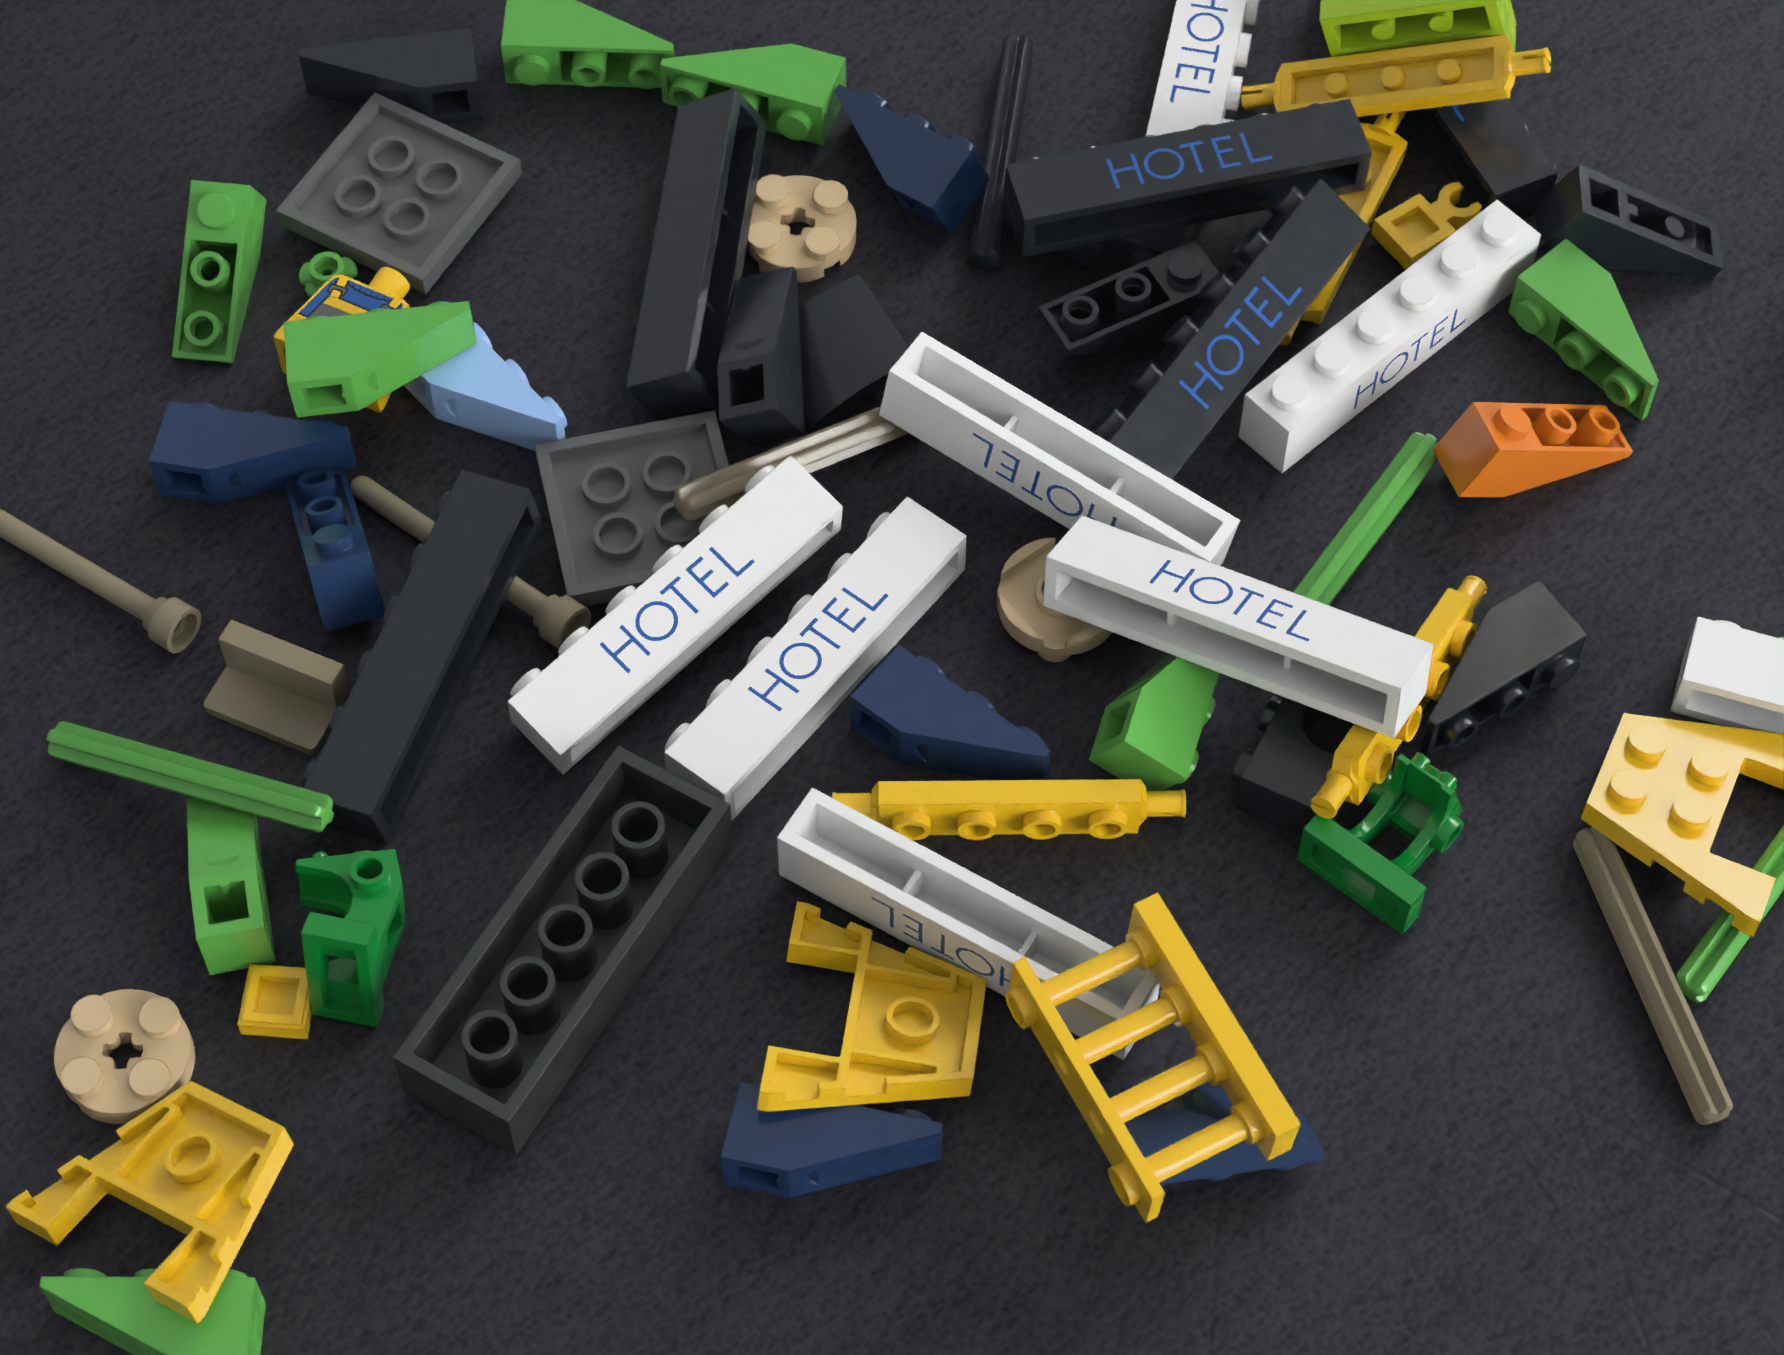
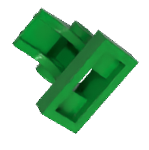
[1297,752,1464,935]
[295,849,407,1028]

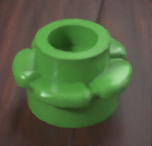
[299,251,358,298]

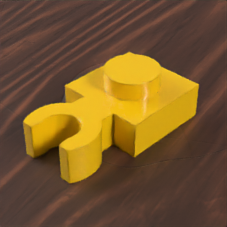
[1371,182,1482,270]

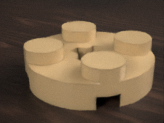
[745,174,856,283]
[997,538,1112,662]
[54,989,195,1124]

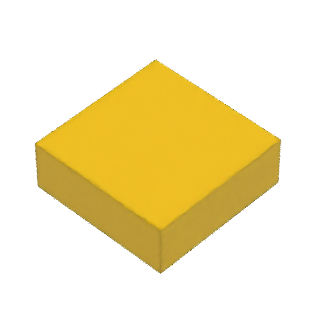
[237,964,312,1039]

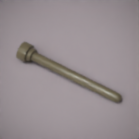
[350,476,591,649]
[0,509,201,653]

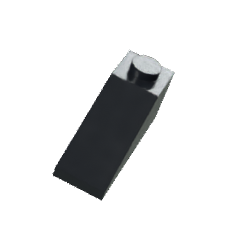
[1535,164,1723,275]

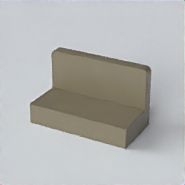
[203,620,351,756]

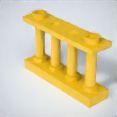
[1005,893,1301,1223]

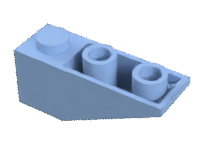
[404,322,567,451]

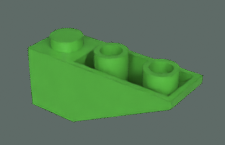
[501,0,675,89]
[660,43,846,146]
[172,180,266,364]
[1508,239,1659,421]
[284,301,477,418]
[1089,654,1220,791]
[187,798,276,975]
[40,1268,266,1355]

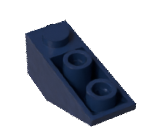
[835,84,991,235]
[148,401,356,504]
[284,468,385,632]
[850,645,1051,780]
[1102,1076,1324,1187]
[720,1082,943,1198]

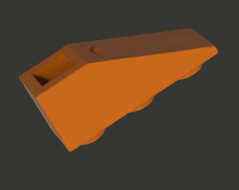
[1432,402,1633,497]

